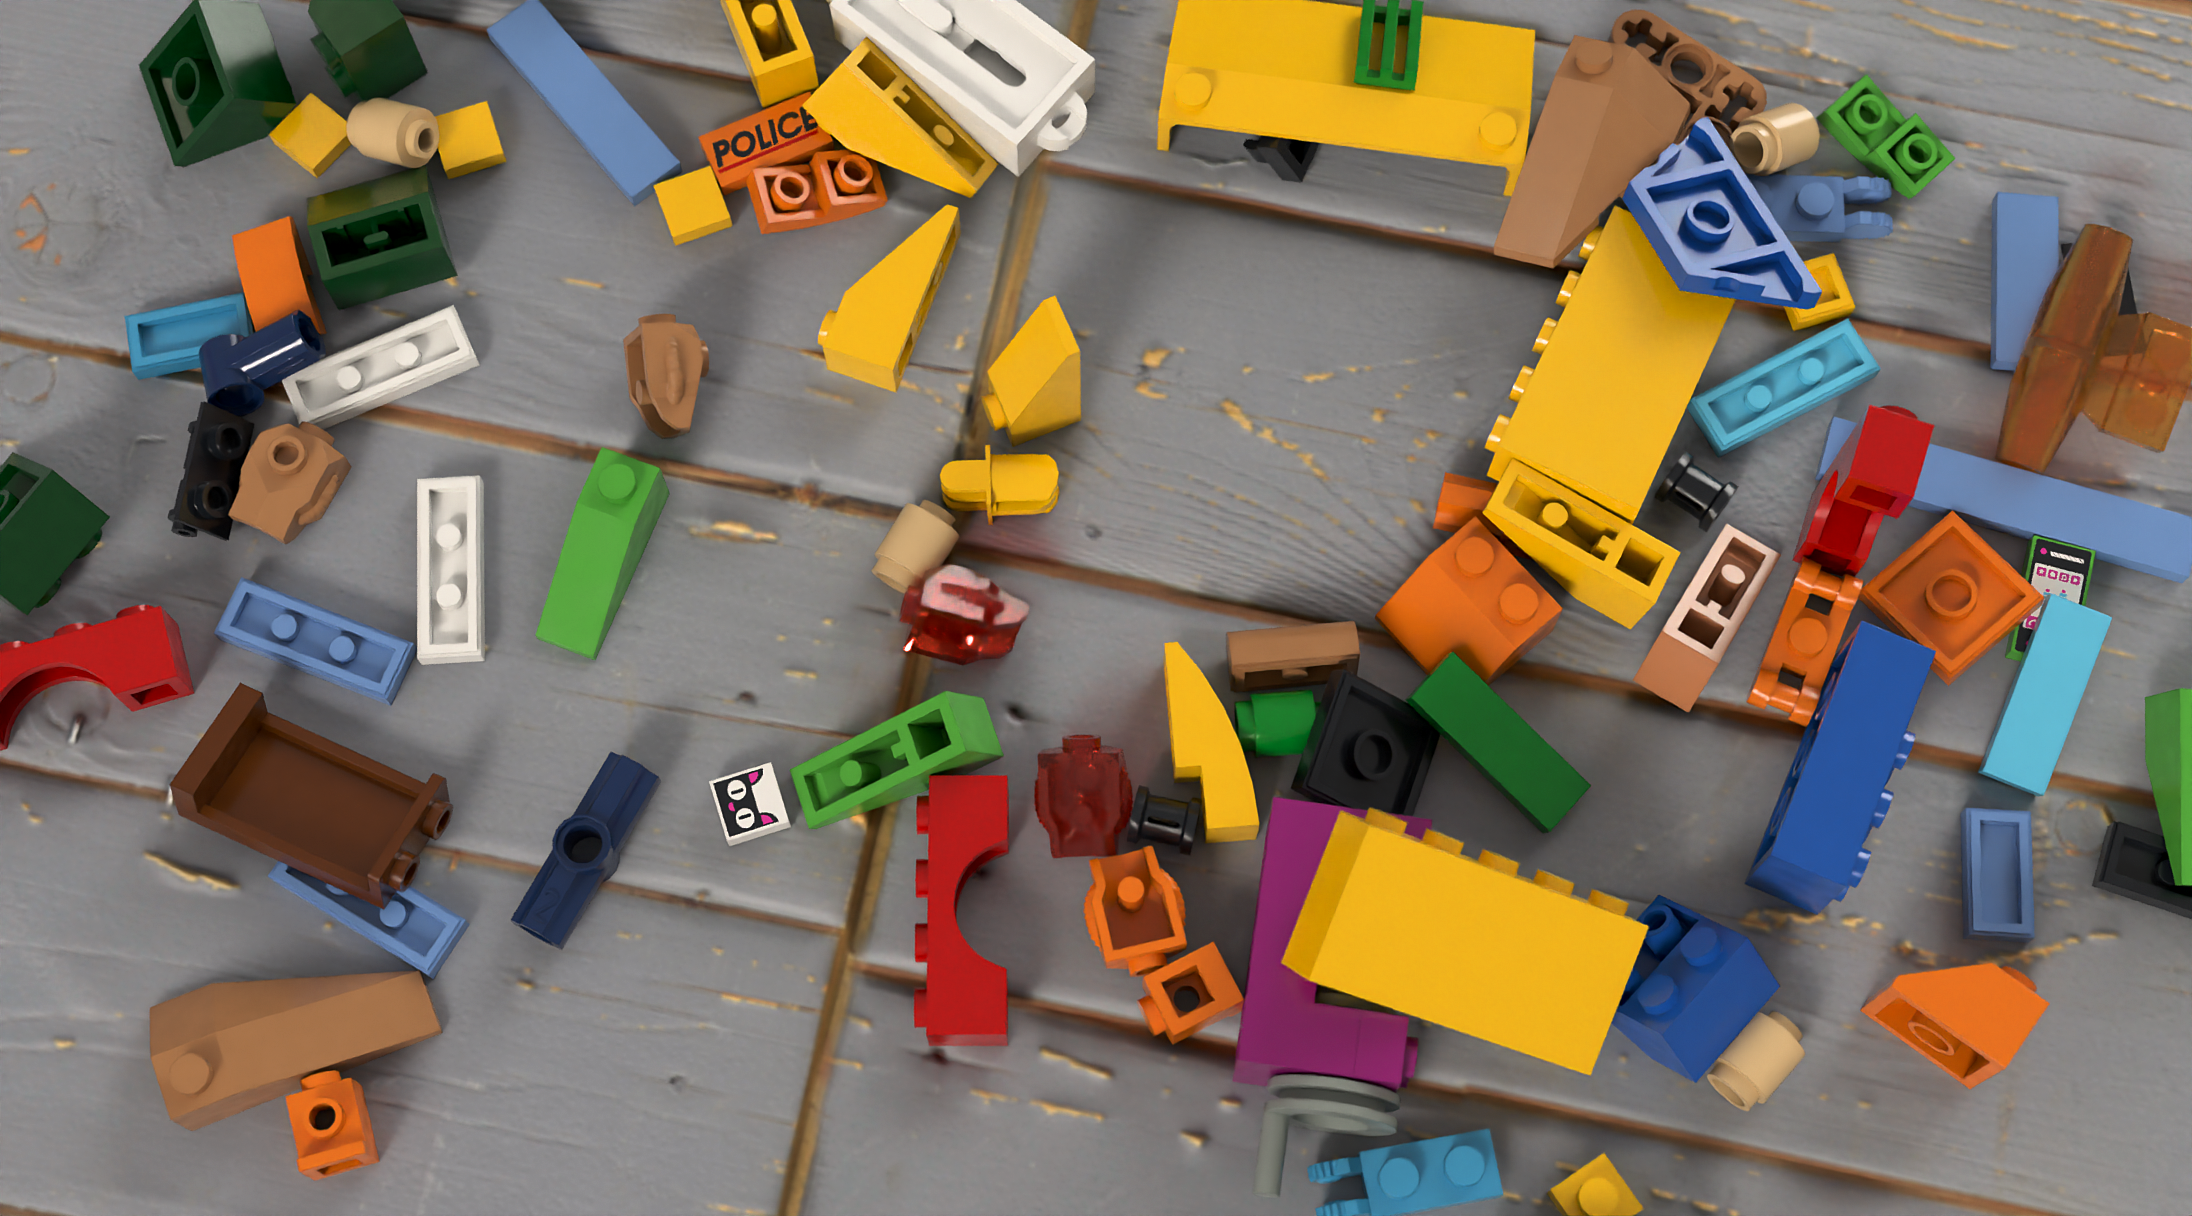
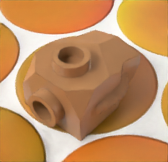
[623,314,709,439]
[228,421,351,544]

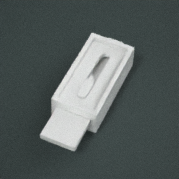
[826,0,1095,177]

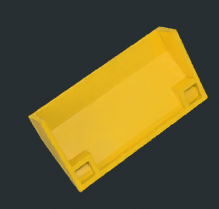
[1157,0,1535,196]

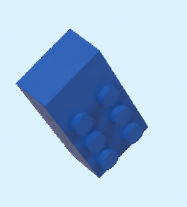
[1745,621,1936,915]

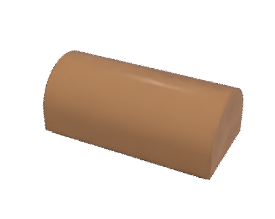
[1226,621,1360,692]

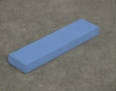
[486,0,682,206]

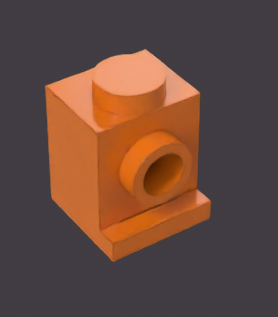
[1137,941,1244,1045]
[285,1071,380,1181]

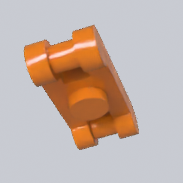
[1746,557,1863,727]

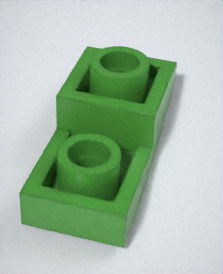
[1816,74,1956,199]

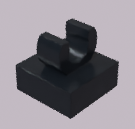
[1243,135,1319,182]

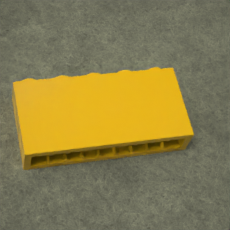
[1485,206,1736,525]
[1281,807,1649,1076]

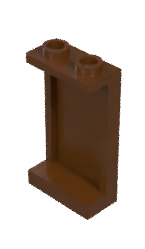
[170,683,453,910]

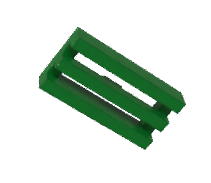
[1354,0,1424,90]

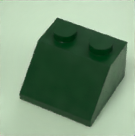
[139,0,296,167]
[308,0,428,102]
[0,452,110,615]

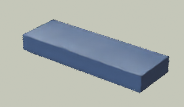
[1990,192,2059,374]
[214,577,417,706]
[268,861,470,979]

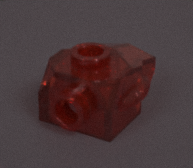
[899,564,1029,666]
[1034,734,1133,858]

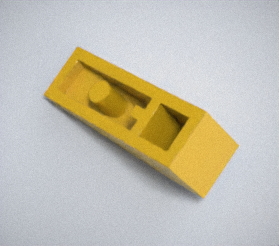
[802,36,999,198]
[818,204,961,393]
[981,295,1081,447]
[1482,458,1681,630]

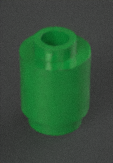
[1234,689,1321,758]

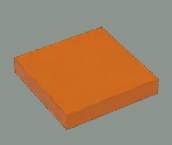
[1858,510,2045,686]

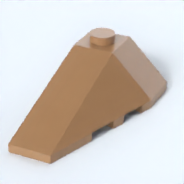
[1494,35,1691,268]
[149,970,443,1131]

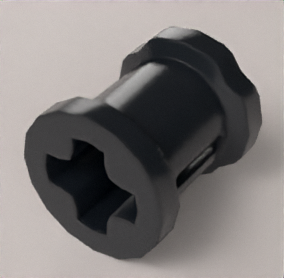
[1655,451,1738,532]
[1127,785,1202,856]

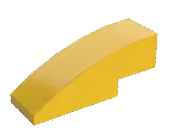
[1163,642,1260,844]

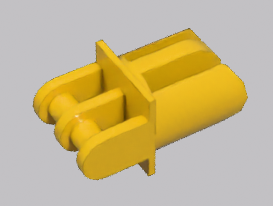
[940,445,1059,525]

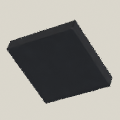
[1290,669,1441,817]

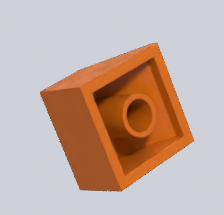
[1375,516,1563,686]
[1860,963,2050,1089]

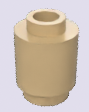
[347,98,439,168]
[1729,103,1819,176]
[871,499,959,597]
[1707,1011,1805,1111]

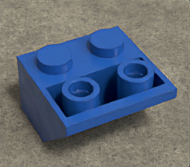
[1611,895,1780,1083]

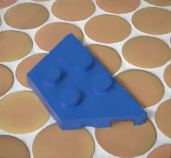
[1622,117,1823,310]

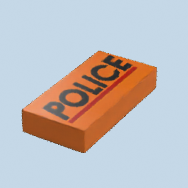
[698,91,835,196]

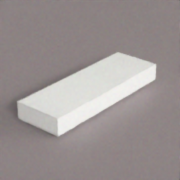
[282,305,480,430]
[417,475,485,665]

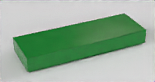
[1405,652,1591,834]

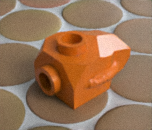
[1083,845,1187,977]

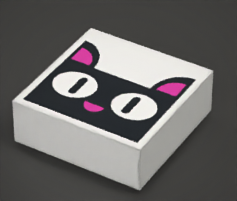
[709,762,791,846]

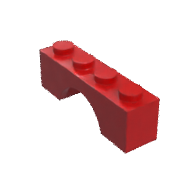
[1792,404,1935,577]
[0,605,195,751]
[914,775,1009,1046]

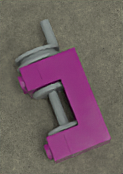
[1232,797,1433,1198]

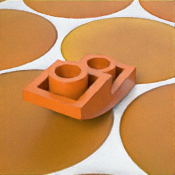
[746,149,888,234]
[232,216,327,335]

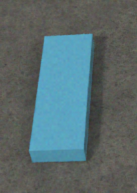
[1686,319,1881,458]
[1978,593,2112,797]

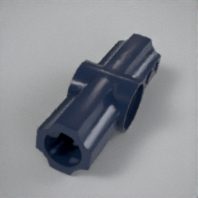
[511,752,661,950]

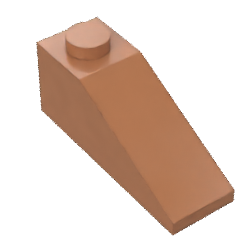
[1633,523,1781,713]

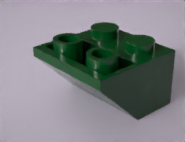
[307,165,458,310]

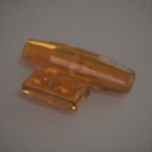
[1995,224,2192,475]

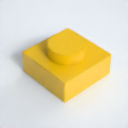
[1547,1153,1644,1216]

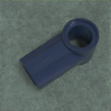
[199,309,326,417]

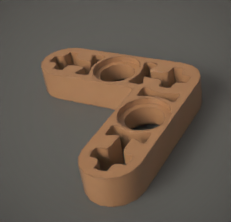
[1608,9,1767,148]

